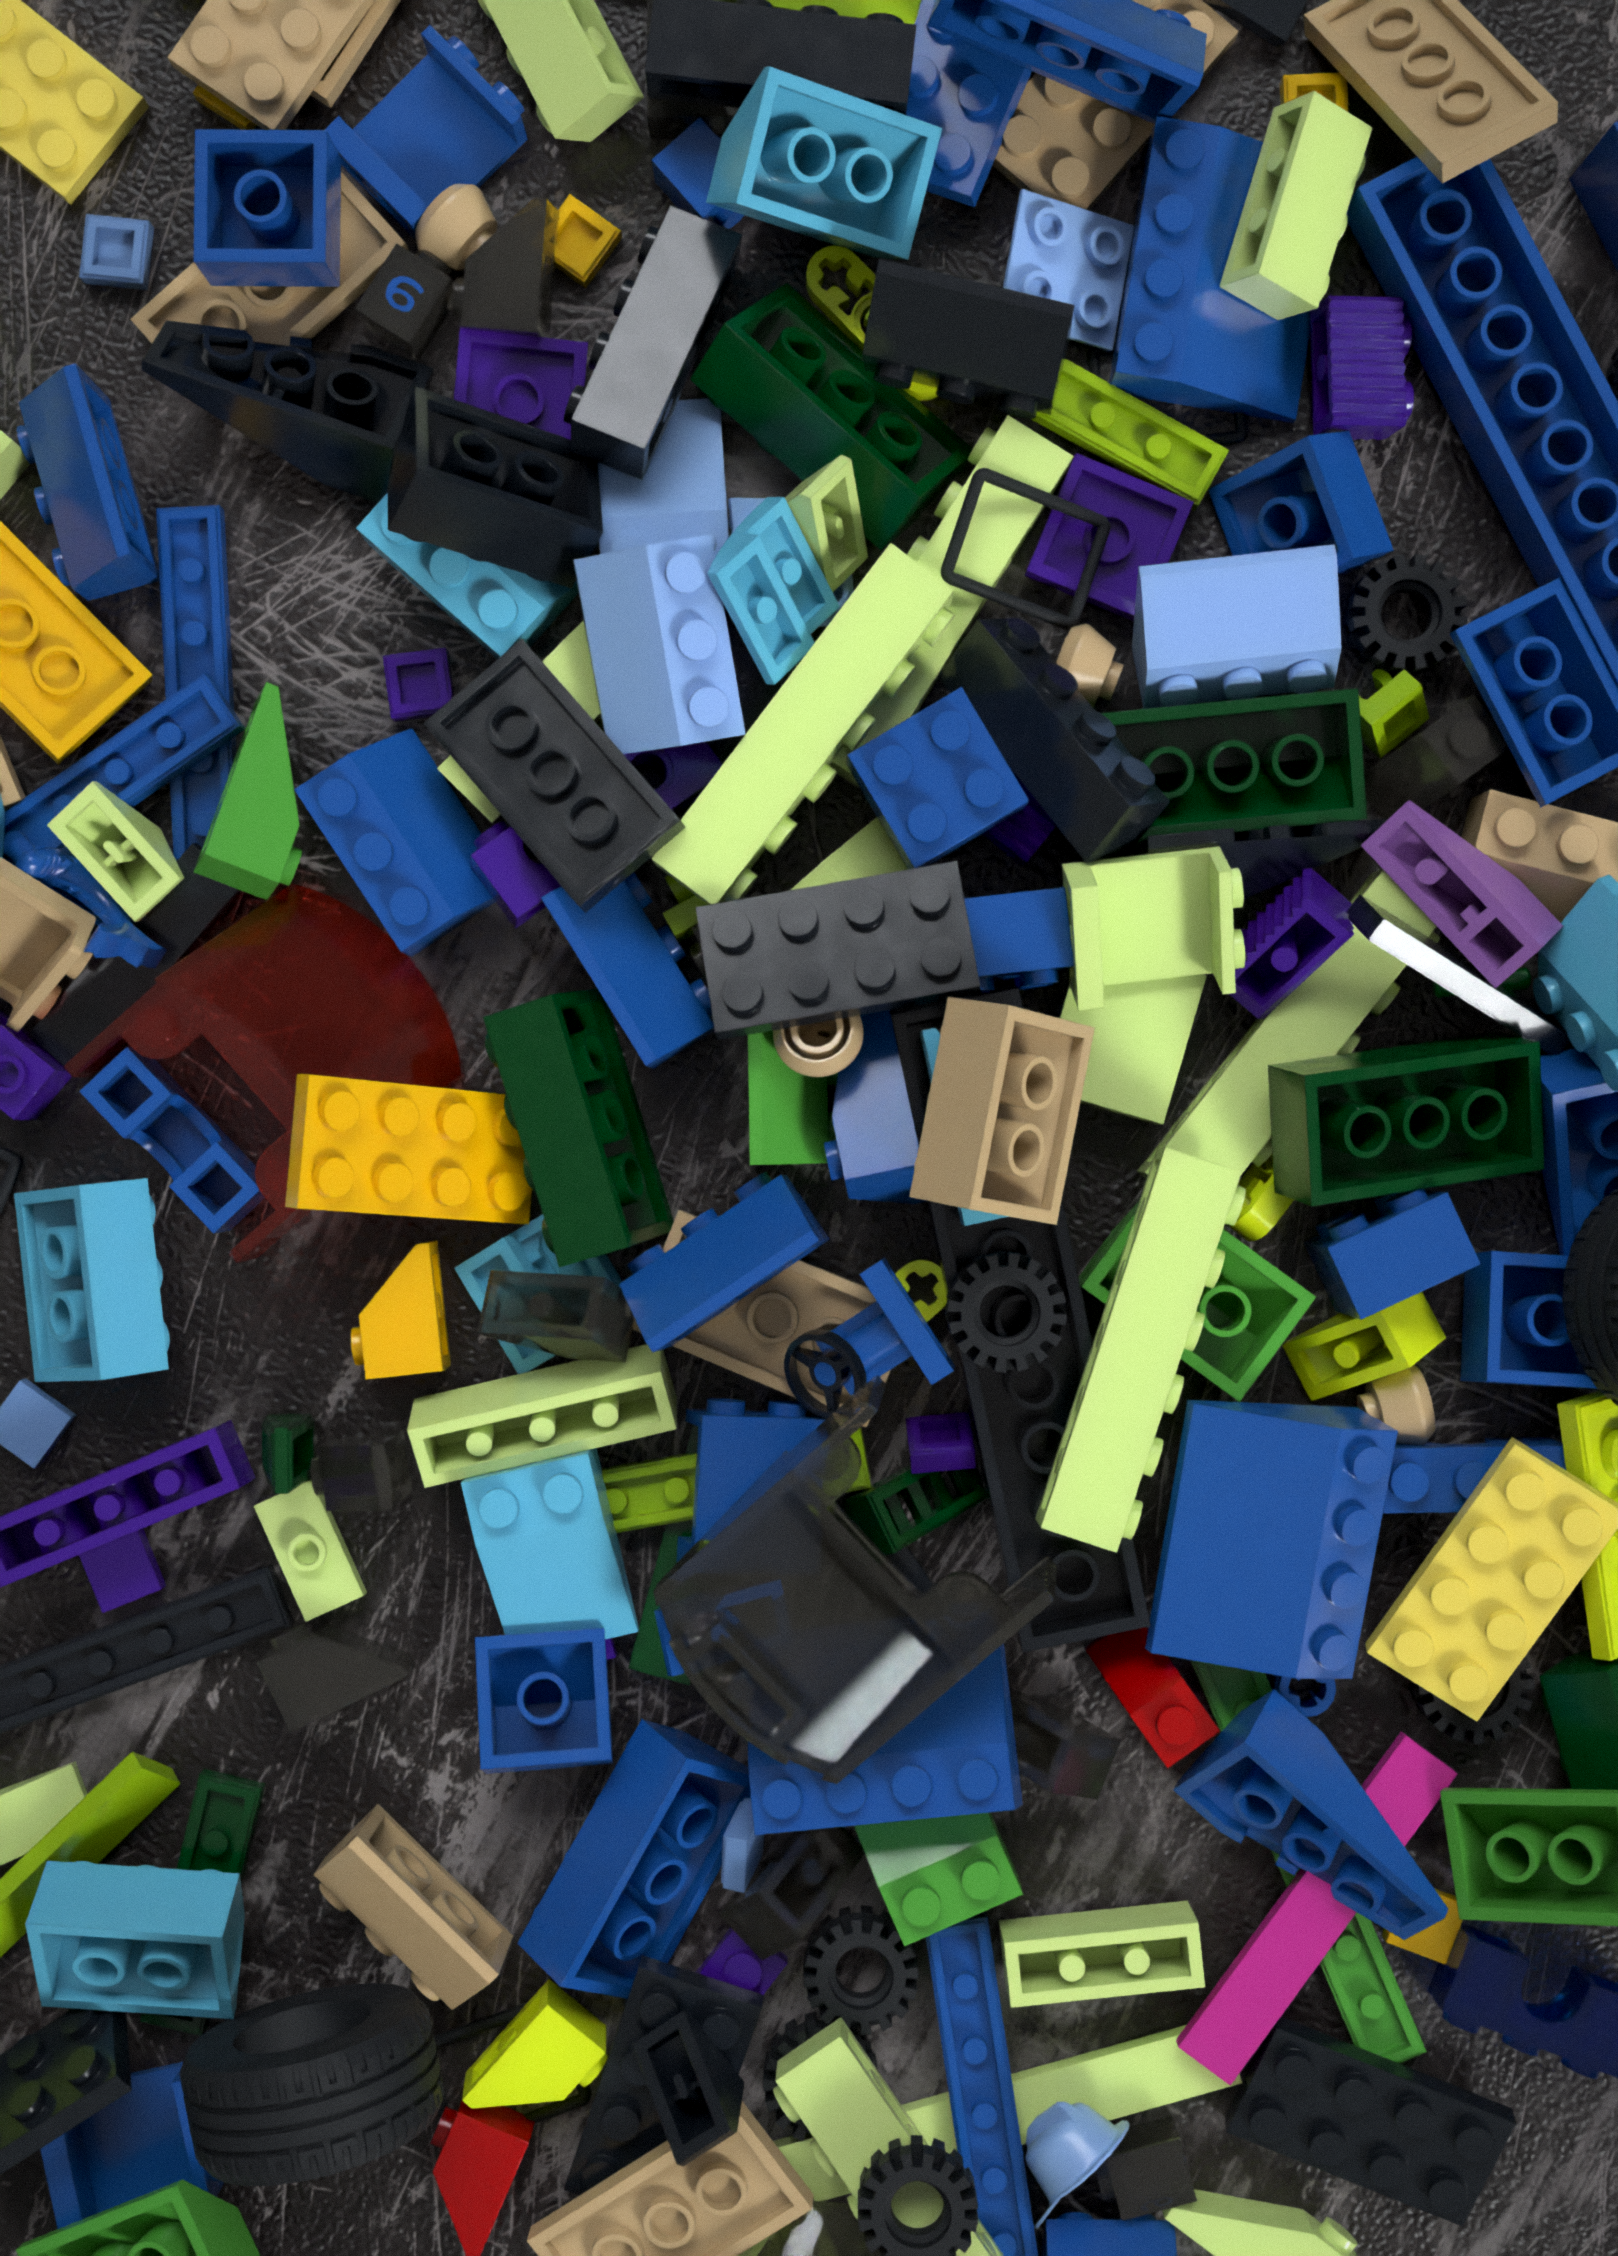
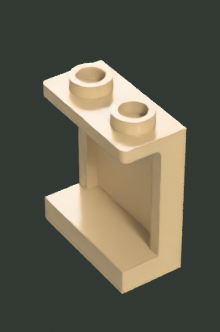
[0,857,97,1033]

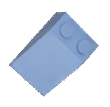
[598,398,730,557]

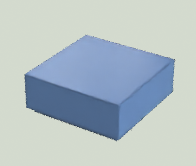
[79,214,154,290]
[0,1378,77,1469]
[721,1798,764,1893]

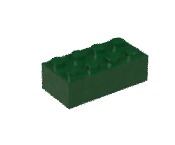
[1268,1032,1544,1206]

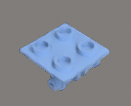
[1003,189,1134,352]

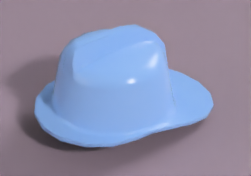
[1025,2102,1129,2229]

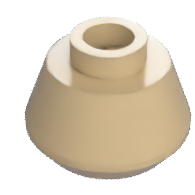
[415,183,498,271]
[1056,623,1124,708]
[773,1015,864,1077]
[1357,1365,1435,1445]

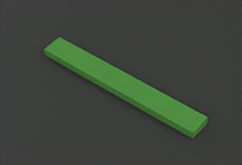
[1189,1660,1427,2064]

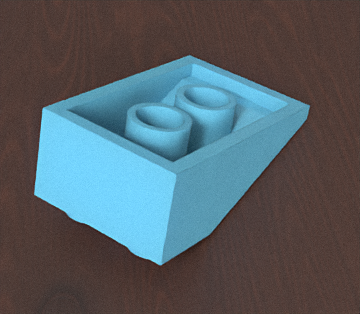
[461,1448,639,1639]

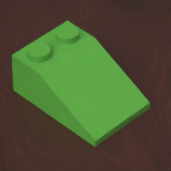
[854,1812,1023,1947]

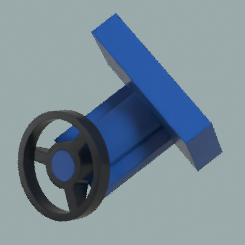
[784,1257,955,1419]

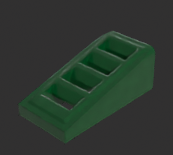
[262,1414,315,1494]
[844,1465,988,1558]

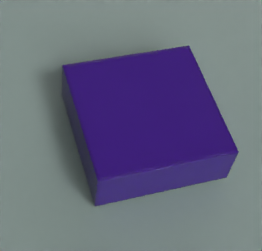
[383,647,454,722]
[905,1412,976,1474]
[79,1528,167,1613]

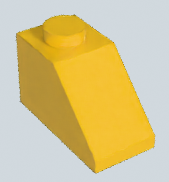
[351,1240,451,1380]

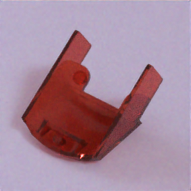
[64,884,465,1263]

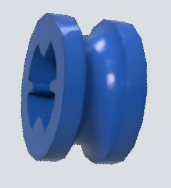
[1273,1675,1336,1717]

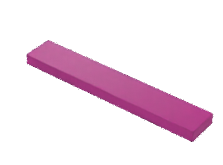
[1176,1731,1458,2085]

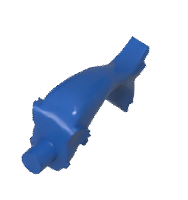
[6,837,167,968]

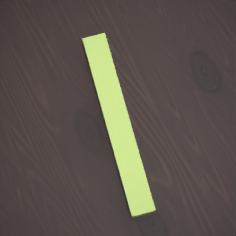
[773,2025,1242,2204]

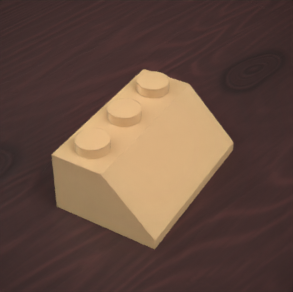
[1461,789,1618,923]
[909,997,1095,1225]
[314,1804,513,2010]

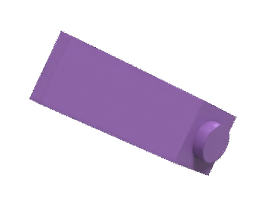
[1361,800,1563,988]

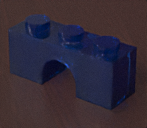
[1427,1923,1618,2079]

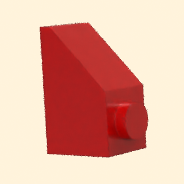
[1085,1627,1220,1769]
[430,2100,535,2256]

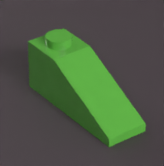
[194,682,302,900]

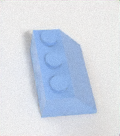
[573,534,746,754]
[1132,544,1342,709]

